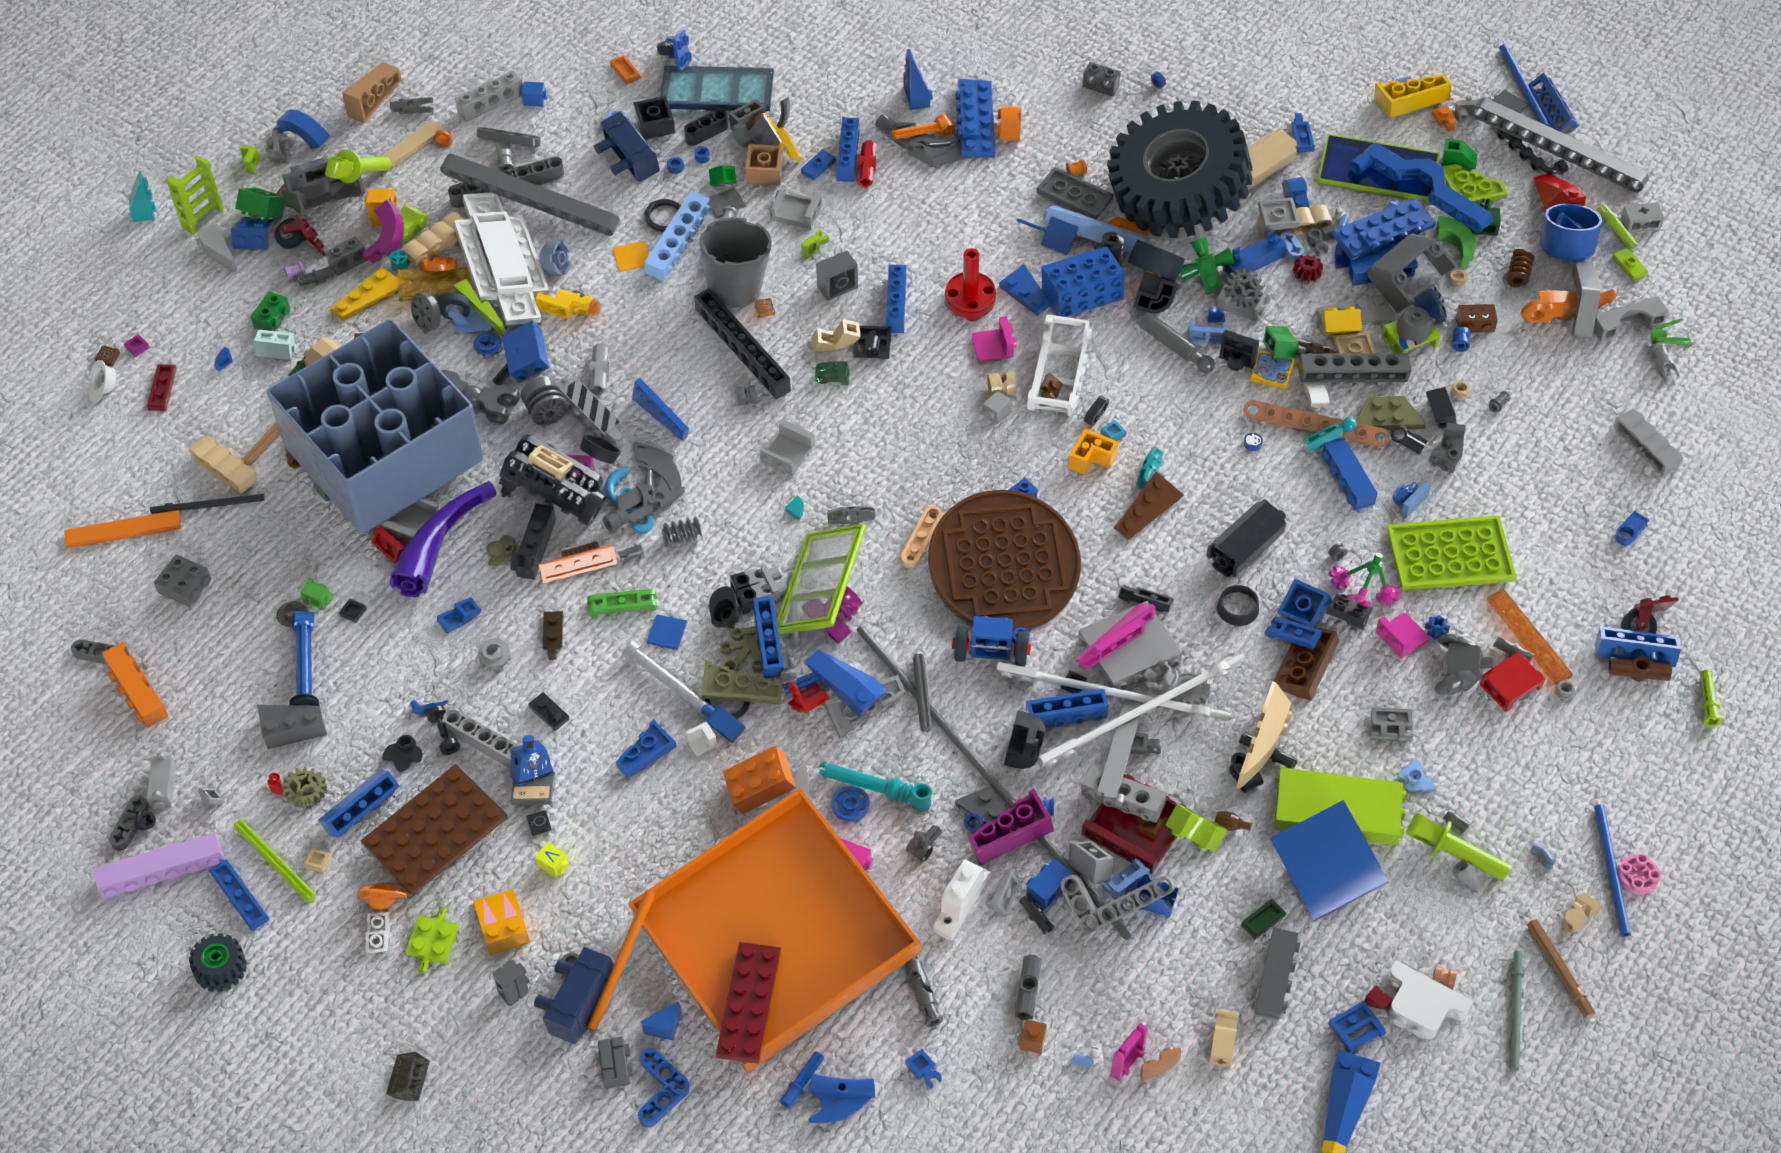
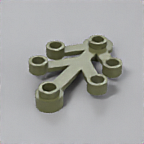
[720,625,763,672]

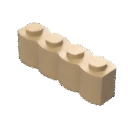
[1257,205,1332,239]
[402,212,466,268]
[188,435,258,494]

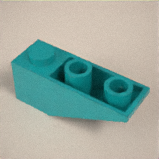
[129,171,157,222]

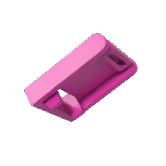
[1110,1023,1148,1081]

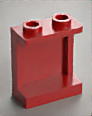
[1480,651,1545,712]

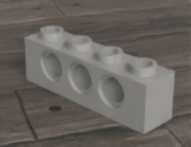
[455,70,523,122]
[1081,765,1166,823]

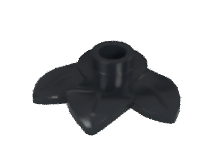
[382,735,423,772]

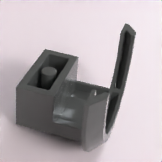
[729,97,790,148]

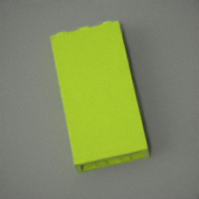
[1274,767,1406,846]

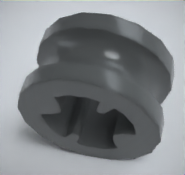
[1328,543,1348,561]

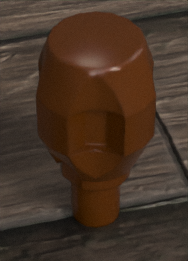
[1215,811,1252,831]

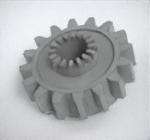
[1170,668,1210,705]

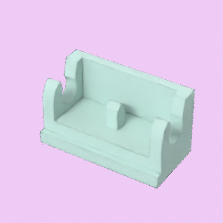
[253,330,295,360]

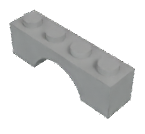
[1593,296,1669,342]

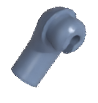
[1530,843,1556,869]

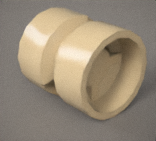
[987,371,1017,397]

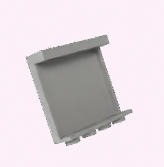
[1078,601,1182,690]

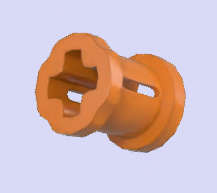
[1066,159,1087,176]

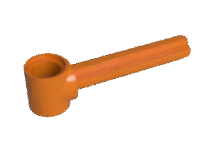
[891,114,955,140]

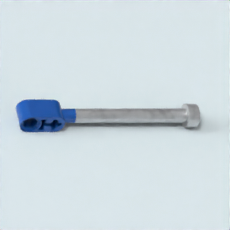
[622,641,746,743]

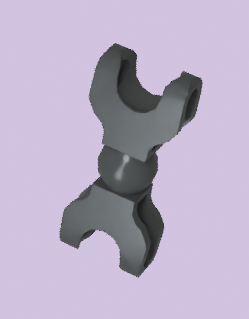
[441,370,521,424]

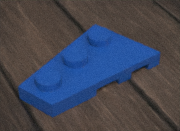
[999,264,1050,316]
[615,719,677,779]

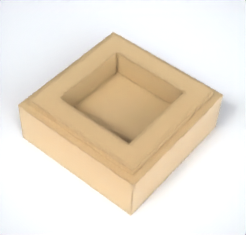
[303,847,332,873]

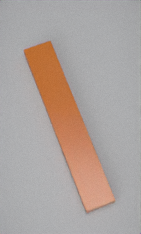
[65,510,181,548]

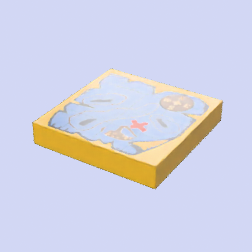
[1251,351,1295,390]

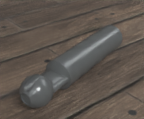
[1140,312,1215,373]

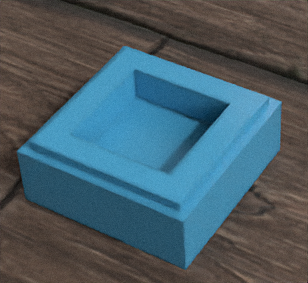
[1100,420,1127,441]

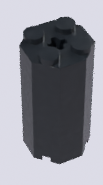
[1206,499,1286,577]

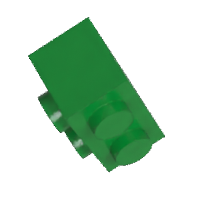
[250,291,290,331]
[1263,326,1299,360]

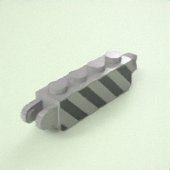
[557,378,624,449]

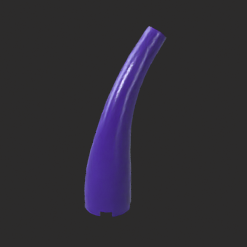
[389,481,497,598]

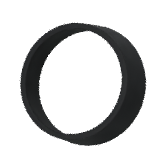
[580,434,621,464]
[1217,585,1259,626]

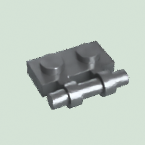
[1371,707,1413,743]

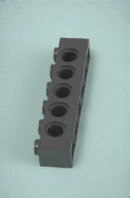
[1297,353,1412,382]

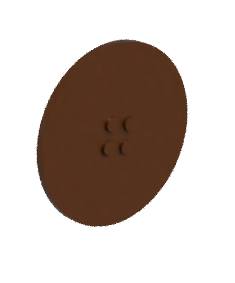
[928,490,1081,631]

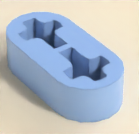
[1280,232,1304,261]

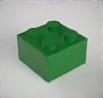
[235,187,285,220]

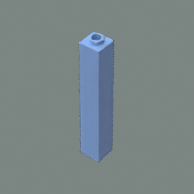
[1044,205,1150,253]

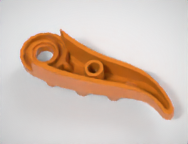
[1521,289,1617,324]

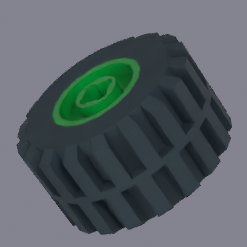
[189,933,247,992]

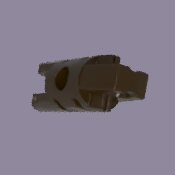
[1295,338,1338,355]

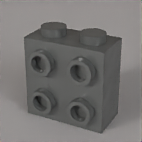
[153,554,212,607]

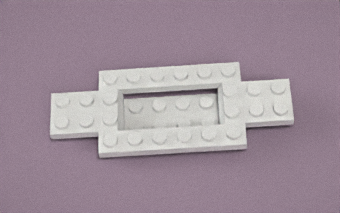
[454,192,549,325]

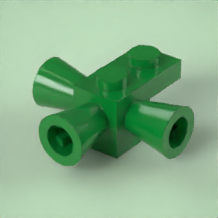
[1180,236,1235,293]

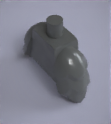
[1434,634,1494,695]

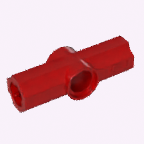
[858,140,877,188]

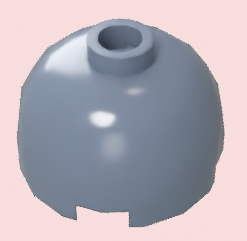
[538,240,571,276]

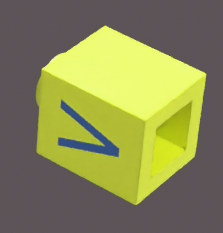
[535,842,569,879]

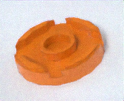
[422,257,458,271]

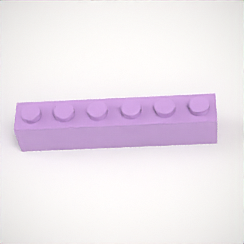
[93,832,224,899]

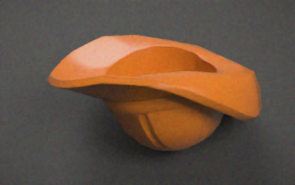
[356,883,411,910]

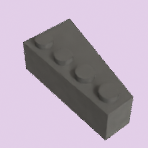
[1254,927,1301,1019]

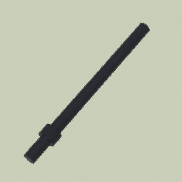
[150,494,265,514]

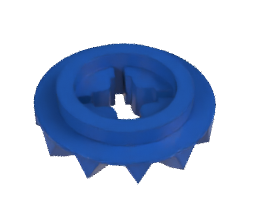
[473,332,502,357]

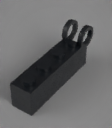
[510,503,556,580]

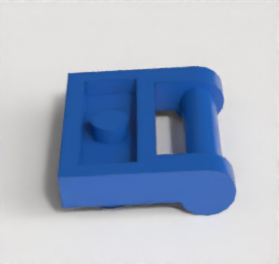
[1328,1000,1386,1053]

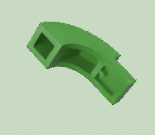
[1436,216,1476,268]

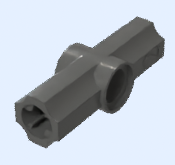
[1015,954,1042,1020]

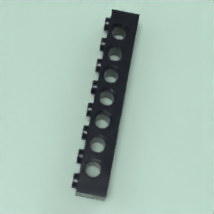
[694,288,791,399]

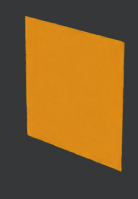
[613,241,649,272]

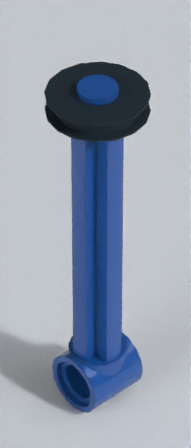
[289,611,319,706]

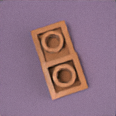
[1140,1047,1182,1081]

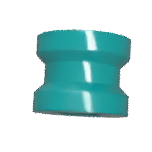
[389,250,409,272]

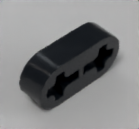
[1084,395,1109,426]

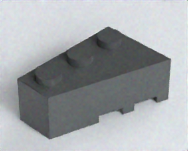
[257,705,327,749]

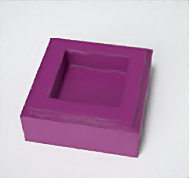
[124,334,150,357]

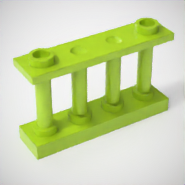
[166,155,224,235]

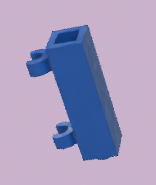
[1223,230,1287,279]

